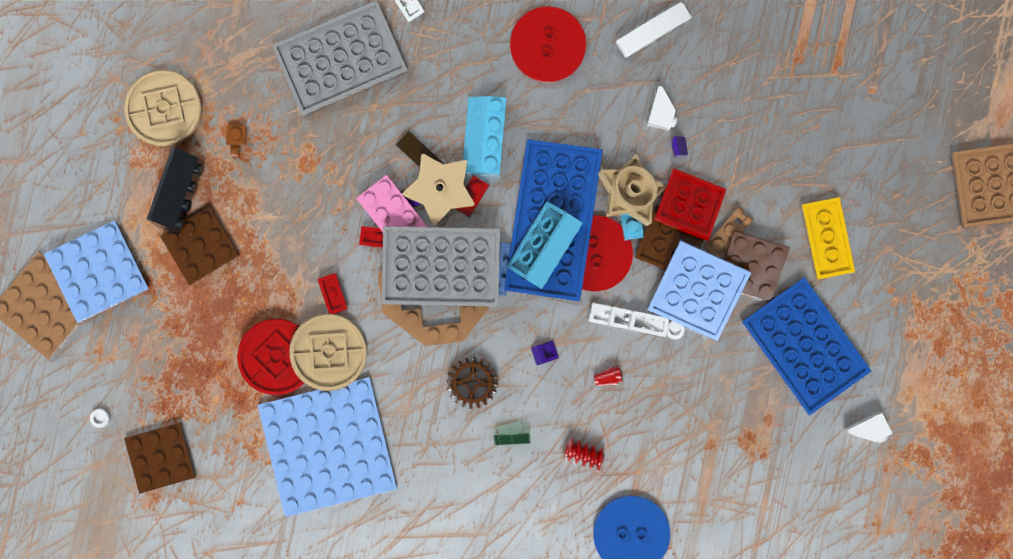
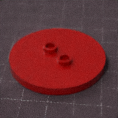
[510,6,586,83]
[582,215,633,292]
[237,318,304,395]

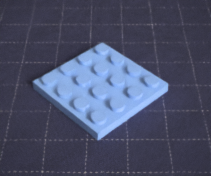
[44,221,149,323]
[648,240,751,341]

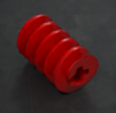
[563,437,605,472]

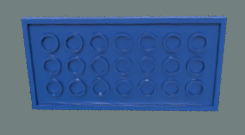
[504,139,603,302]

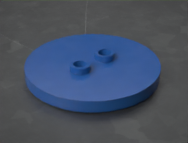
[593,495,670,559]

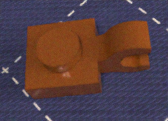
[226,125,247,159]

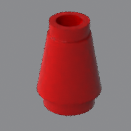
[594,366,623,386]

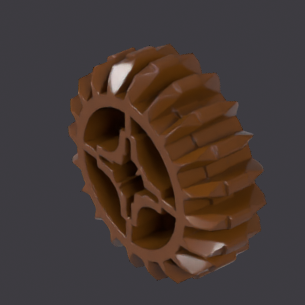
[446,357,498,409]

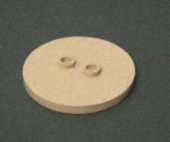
[124,70,202,147]
[289,314,367,391]

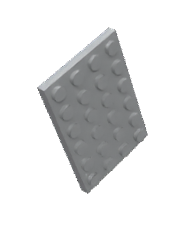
[272,0,407,116]
[381,226,500,307]

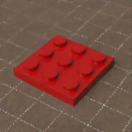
[654,168,727,241]

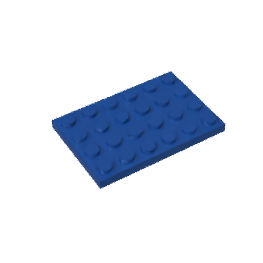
[741,277,871,416]

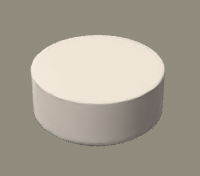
[666,321,685,339]
[90,408,111,428]

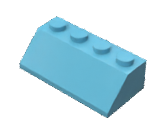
[463,96,506,176]
[507,202,583,289]

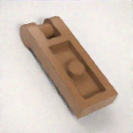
[704,207,753,257]

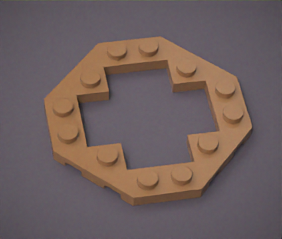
[378,227,490,346]

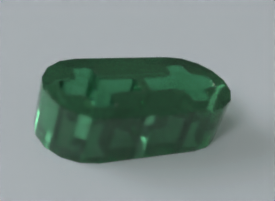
[494,433,531,445]

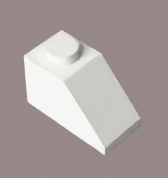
[647,86,678,131]
[844,412,893,443]

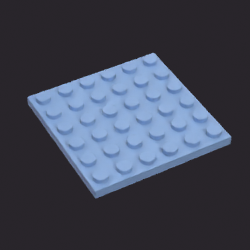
[258,377,397,517]

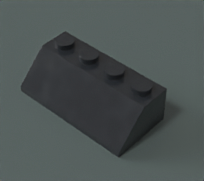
[147,147,205,234]

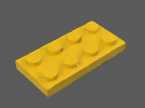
[801,197,855,280]

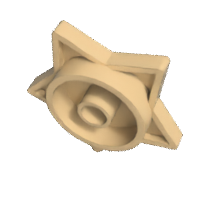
[402,154,475,226]
[598,155,666,226]

